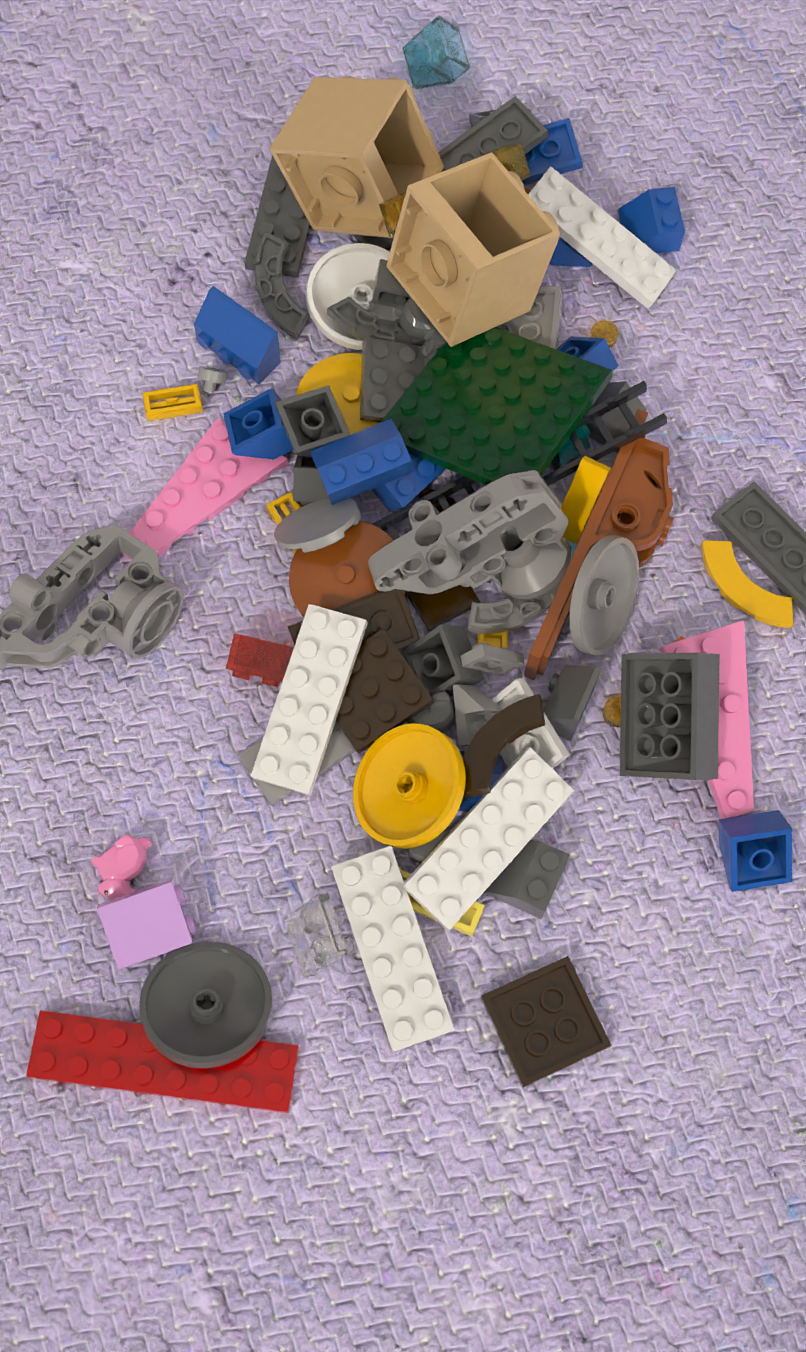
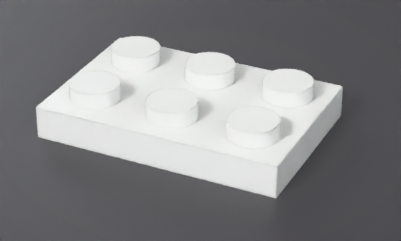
[484,678,570,769]

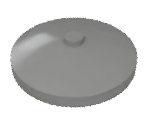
[570,535,639,656]

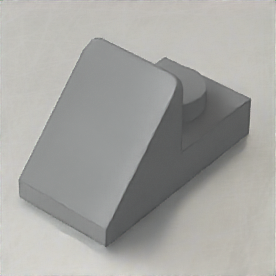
[453,684,502,746]

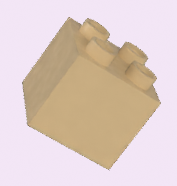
[269,76,444,238]
[386,152,561,347]

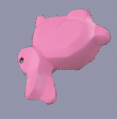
[91,834,152,900]

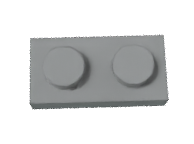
[460,643,524,675]

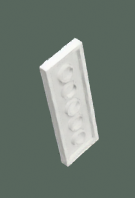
[528,167,677,309]
[250,604,368,796]
[401,747,574,930]
[331,846,455,1052]

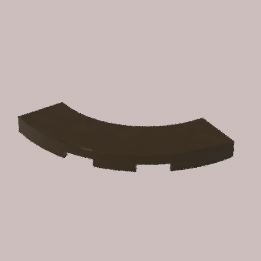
[462,694,545,799]

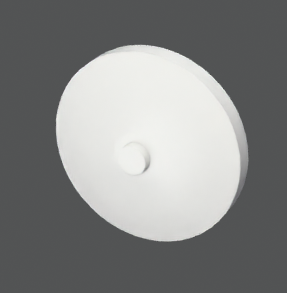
[306,243,399,350]

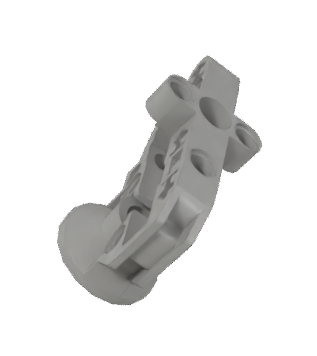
[368,470,571,599]
[0,524,184,670]

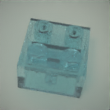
[402,15,470,89]

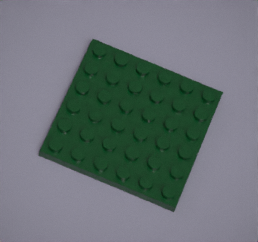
[380,327,612,485]

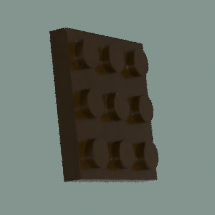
[336,629,434,754]
[480,956,612,1088]

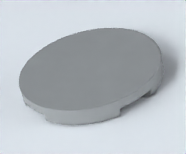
[274,498,361,553]

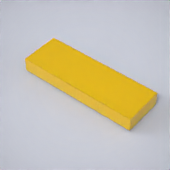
[561,456,611,543]

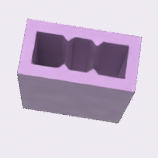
[97,878,197,970]

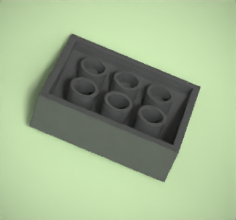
[620,653,720,780]

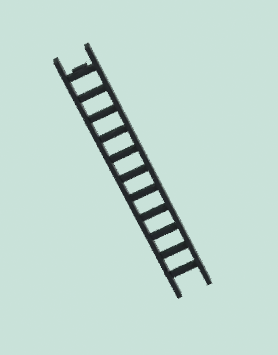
[372,381,667,542]

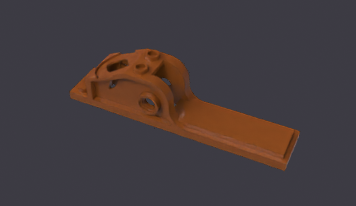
[524,409,674,681]

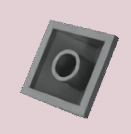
[586,381,646,453]

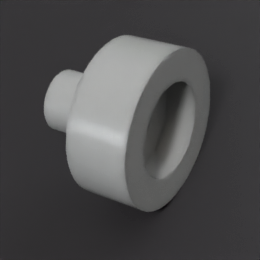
[197,366,227,393]

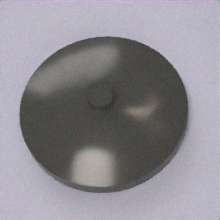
[139,942,272,1068]

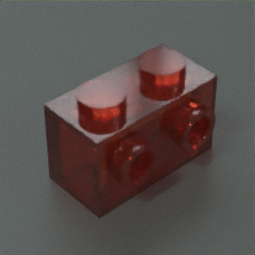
[226,633,294,687]

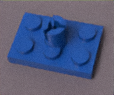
[506,118,583,185]

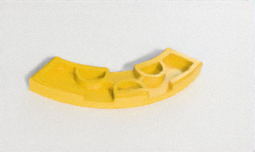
[701,540,793,628]

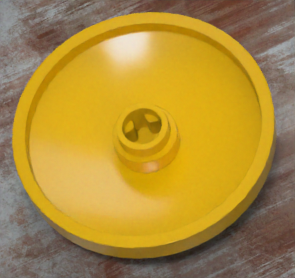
[296,353,380,435]
[353,723,466,849]

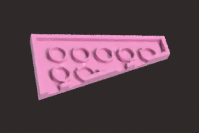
[121,418,289,560]
[659,620,754,819]

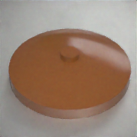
[289,521,406,617]

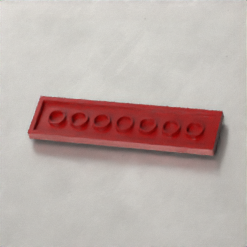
[26,1010,299,1114]

